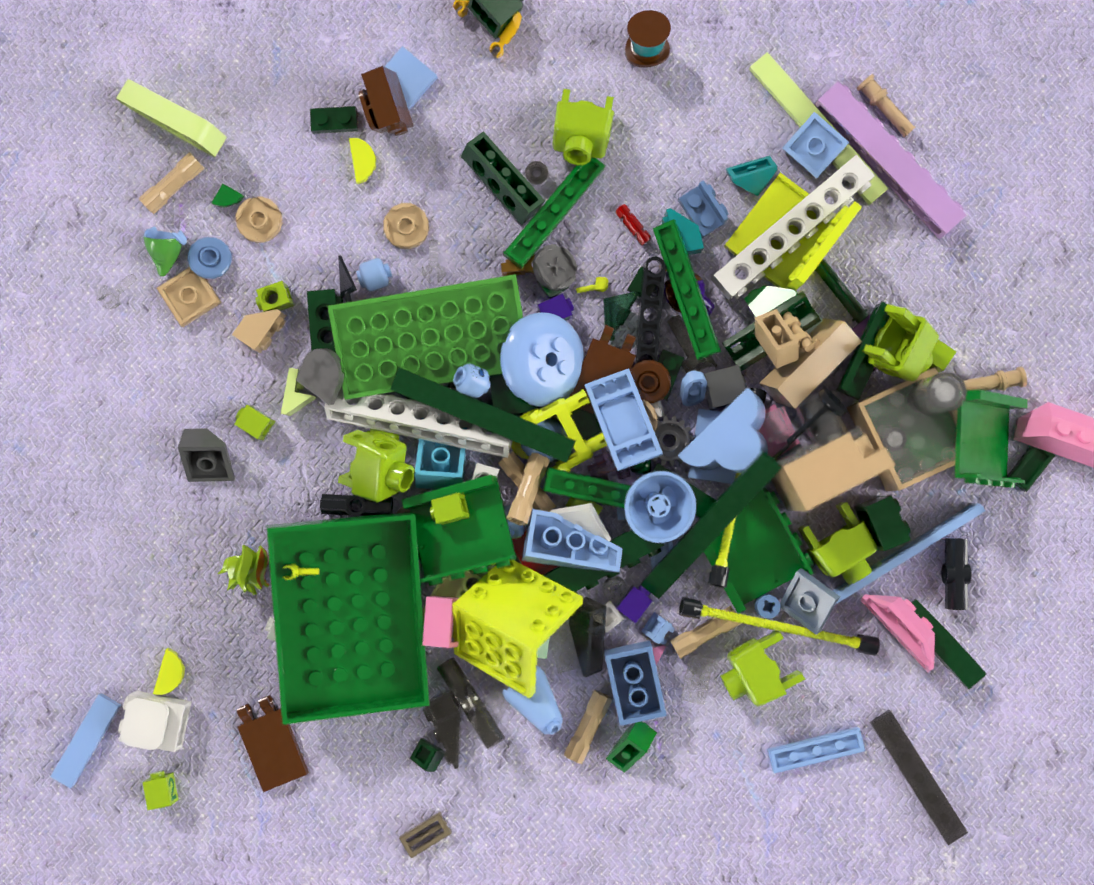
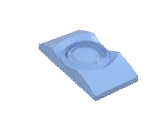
[585,368,663,471]

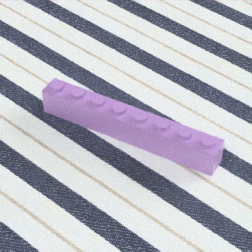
[815,81,967,239]

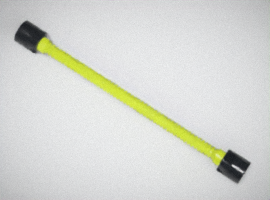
[708,388,767,588]
[679,597,880,656]

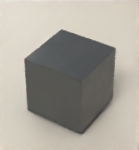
[704,365,747,410]

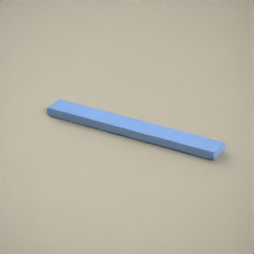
[832,503,985,604]

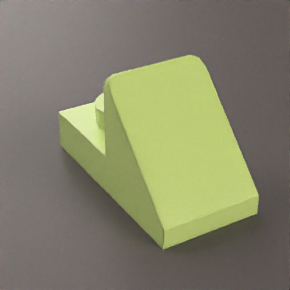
[281,368,317,416]

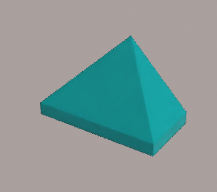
[726,155,778,196]

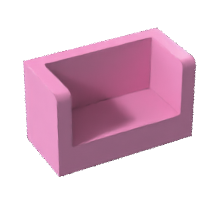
[423,596,459,648]

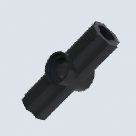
[320,494,393,516]
[941,538,972,610]

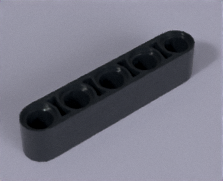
[634,256,666,365]

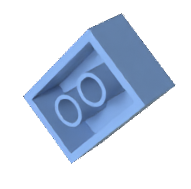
[604,640,667,726]

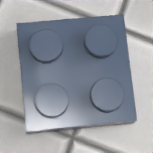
[780,568,840,635]

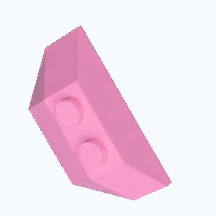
[1013,402,1094,468]
[860,594,935,672]

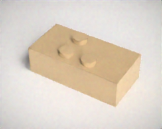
[759,318,862,409]

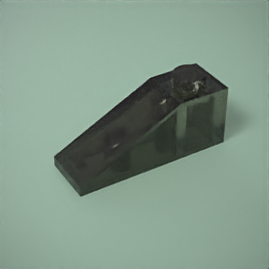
[569,597,607,677]

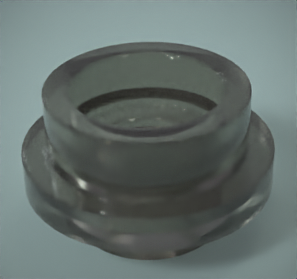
[525,161,548,185]

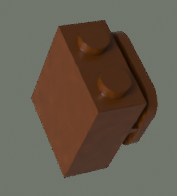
[358,66,414,136]

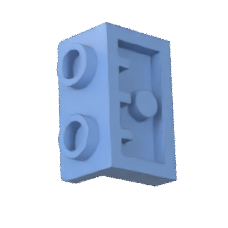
[678,180,729,238]

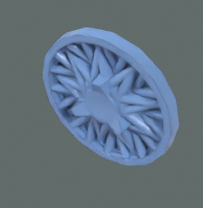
[188,237,232,279]

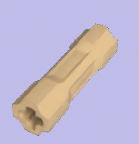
[138,152,204,214]
[498,451,556,512]
[506,453,550,526]
[670,606,741,659]
[564,690,612,764]

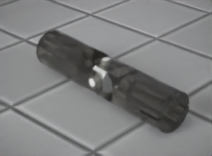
[437,657,505,750]

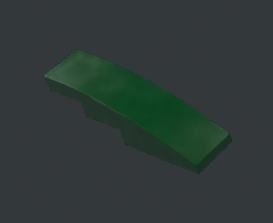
[911,599,987,690]

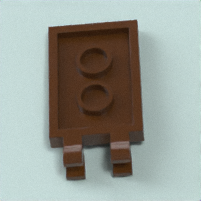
[569,325,636,415]
[237,694,309,792]

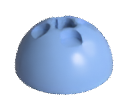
[624,471,696,543]

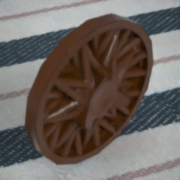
[630,360,671,403]

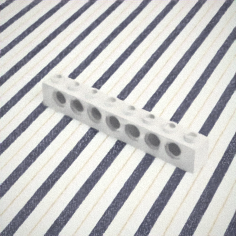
[711,154,875,300]
[324,386,513,458]

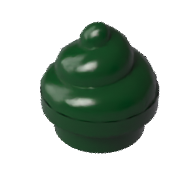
[630,459,652,475]

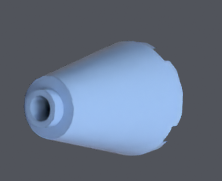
[503,666,563,734]

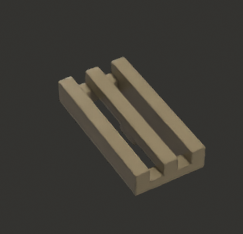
[399,811,452,858]

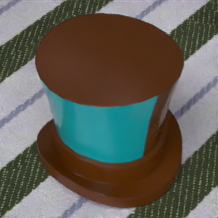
[625,10,671,67]

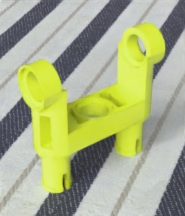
[521,390,607,472]

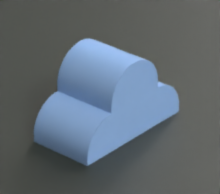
[678,388,768,474]

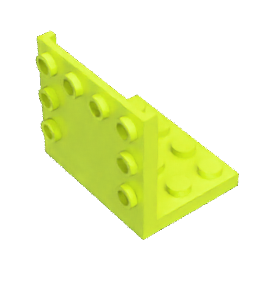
[724,172,862,290]
[453,560,583,699]

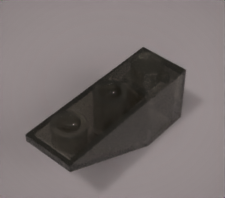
[423,689,462,769]

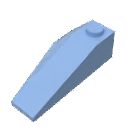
[522,509,622,573]

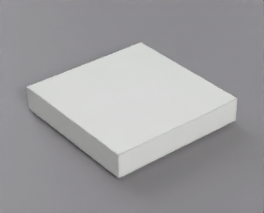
[550,503,611,542]

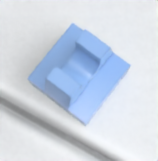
[641,612,675,645]

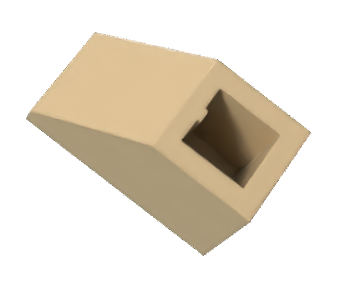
[232,309,286,353]

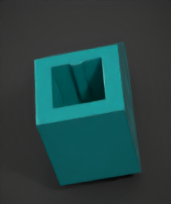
[662,208,704,256]

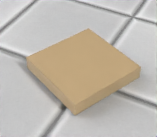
[156,267,222,327]

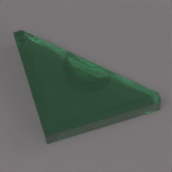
[603,291,641,341]

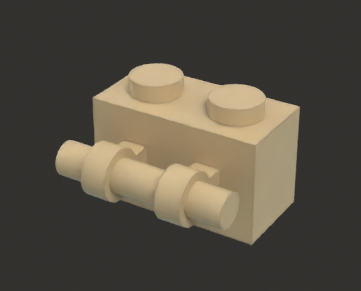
[755,309,814,369]

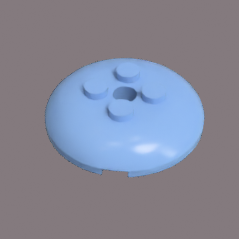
[500,313,585,407]

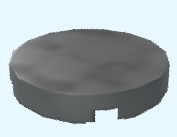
[533,244,577,291]

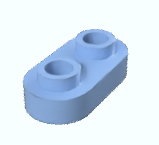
[680,371,707,406]

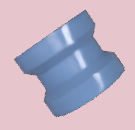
[754,594,780,619]

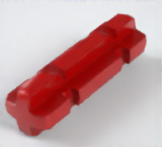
[616,204,651,245]

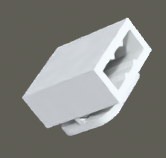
[118,691,192,752]

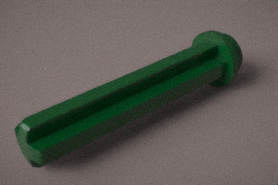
[815,259,869,324]

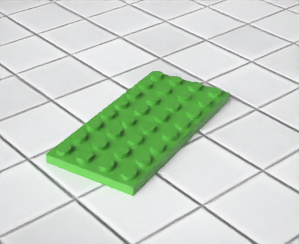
[328,274,523,400]

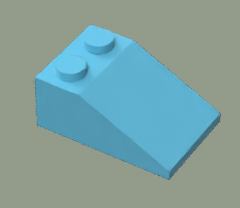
[415,418,468,489]

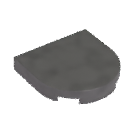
[296,348,344,405]

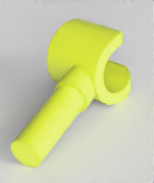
[576,277,608,294]
[283,564,319,580]

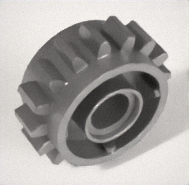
[652,416,694,466]

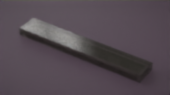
[869,710,968,845]

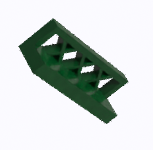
[722,291,821,371]
[836,301,890,400]

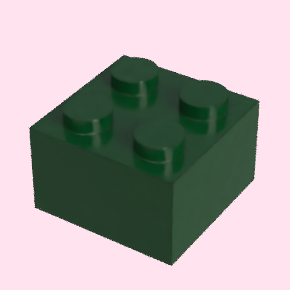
[854,496,911,551]

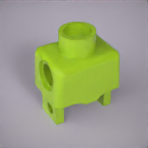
[552,89,614,165]
[863,304,939,381]
[338,430,415,502]
[798,502,877,585]
[720,631,805,706]

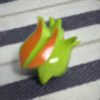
[218,545,269,596]

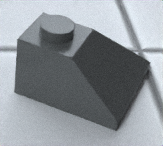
[178,428,235,482]

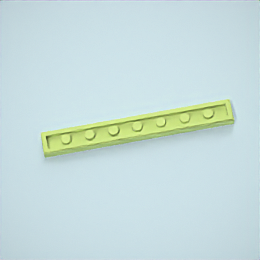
[749,52,888,205]

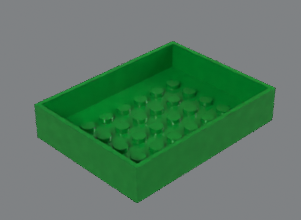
[266,512,430,725]

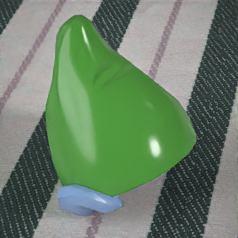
[143,227,187,277]

